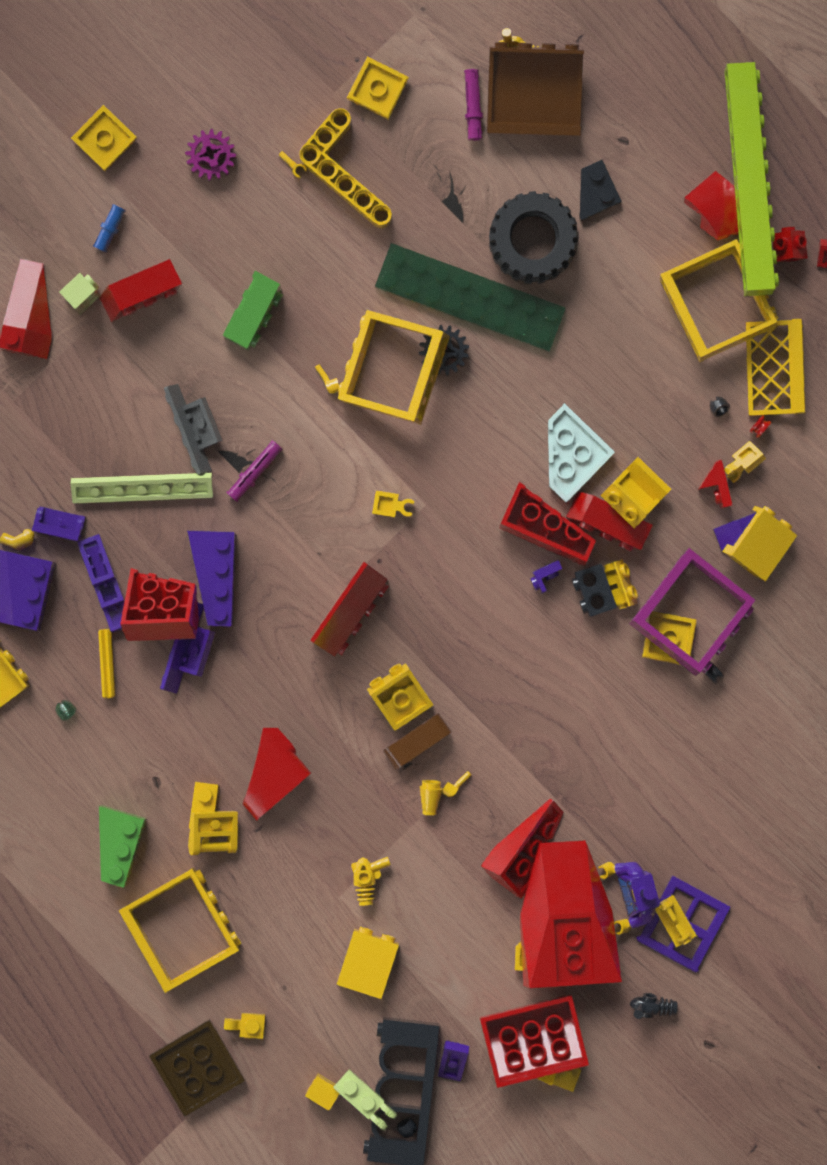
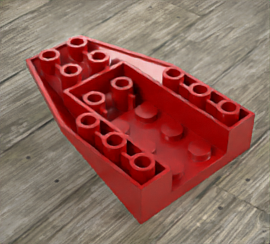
[520,840,622,988]

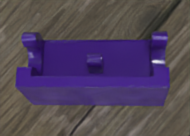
[32,506,86,542]

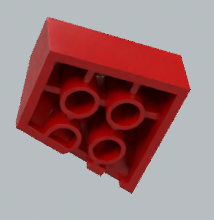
[120,568,199,641]

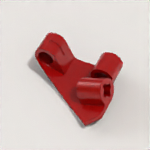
[243,728,311,821]

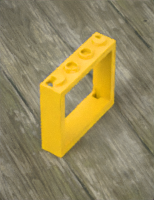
[660,239,779,362]
[338,310,450,425]
[119,867,241,993]

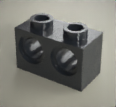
[572,563,617,617]

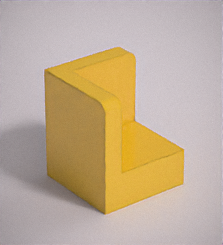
[305,1073,340,1110]

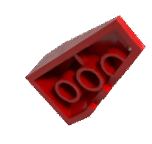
[481,799,564,899]

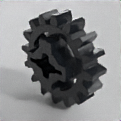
[419,325,469,376]

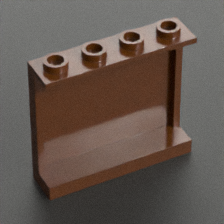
[487,42,584,136]

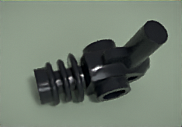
[629,993,678,1019]

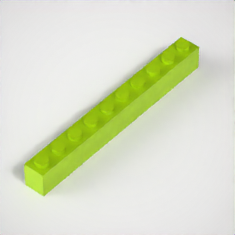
[724,62,779,297]

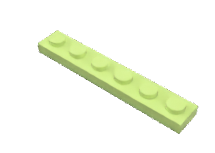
[70,473,213,503]

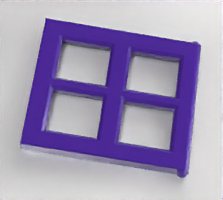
[636,875,730,972]

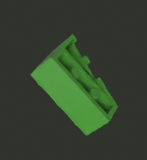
[223,271,283,351]
[99,805,146,888]

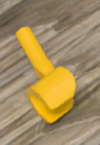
[279,151,307,178]
[315,364,339,394]
[442,771,472,797]

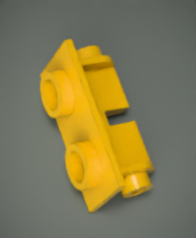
[604,559,638,610]
[655,895,697,948]

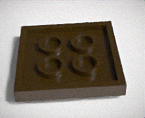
[149,1019,246,1117]

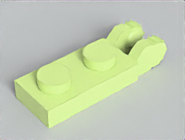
[333,1069,397,1130]

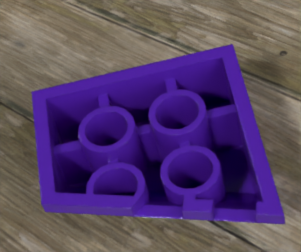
[0,550,55,631]

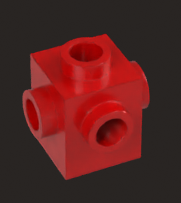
[772,227,808,262]

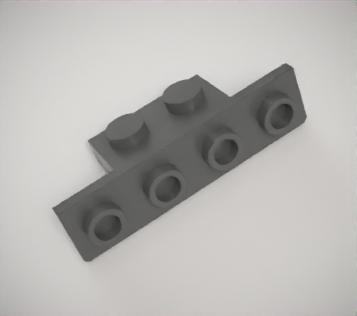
[164,384,222,475]

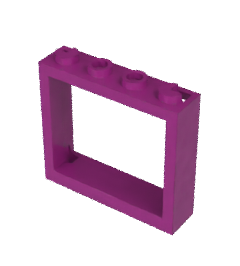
[629,548,755,676]

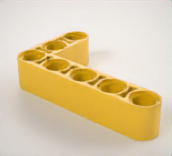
[299,108,392,228]

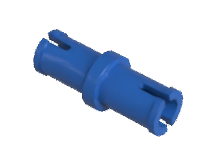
[93,204,126,253]

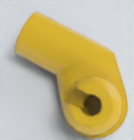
[0,529,35,550]

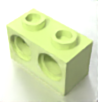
[59,273,101,315]

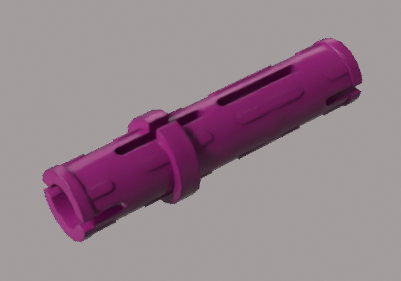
[464,69,483,141]
[226,440,283,502]

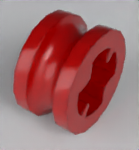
[749,415,771,438]

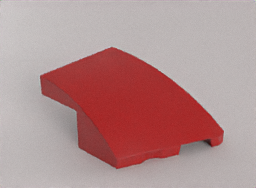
[684,171,739,240]

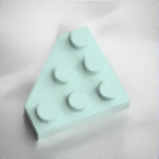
[548,403,615,503]

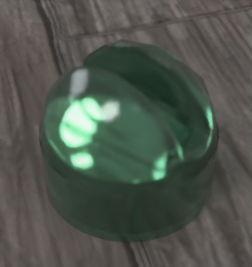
[55,700,76,721]

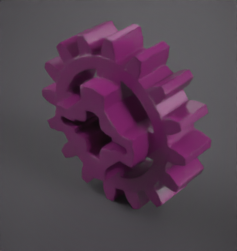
[185,129,236,181]

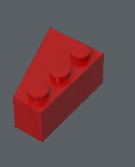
[99,259,182,322]
[566,492,653,552]

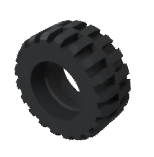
[489,191,579,284]

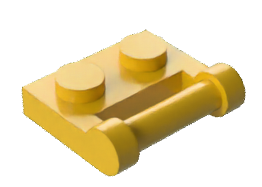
[188,811,238,855]

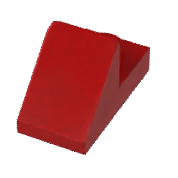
[698,460,732,509]

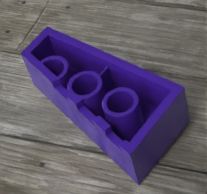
[187,531,236,627]

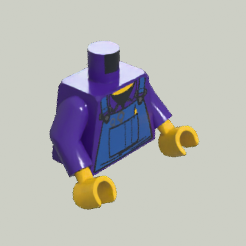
[598,862,660,935]

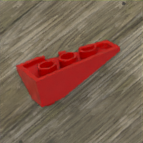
[0,259,52,360]

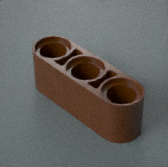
[383,713,452,770]

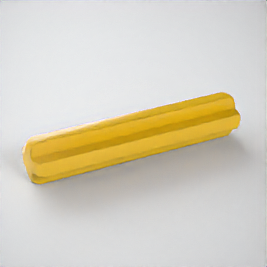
[98,629,115,698]

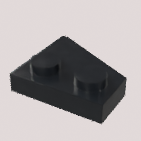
[579,160,622,221]

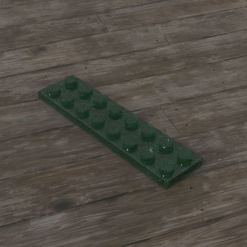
[375,243,566,352]

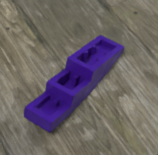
[77,534,125,633]

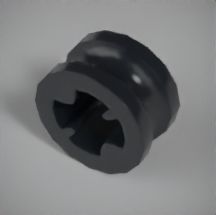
[705,664,724,685]

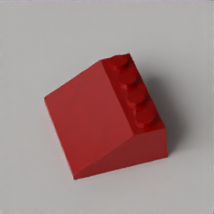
[310,562,389,657]
[480,994,589,1088]

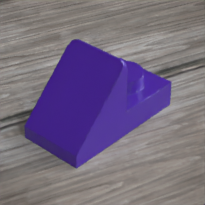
[713,513,756,551]
[438,1041,470,1081]

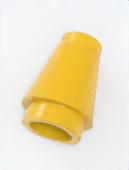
[419,780,443,816]

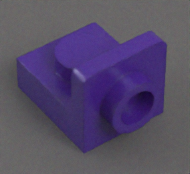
[530,560,562,593]

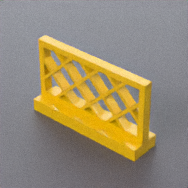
[746,319,806,416]

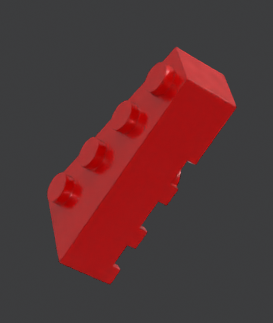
[499,481,596,566]

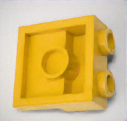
[367,663,433,731]

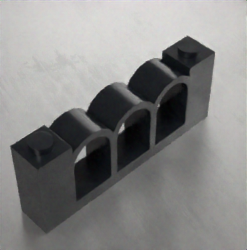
[363,1017,439,1165]

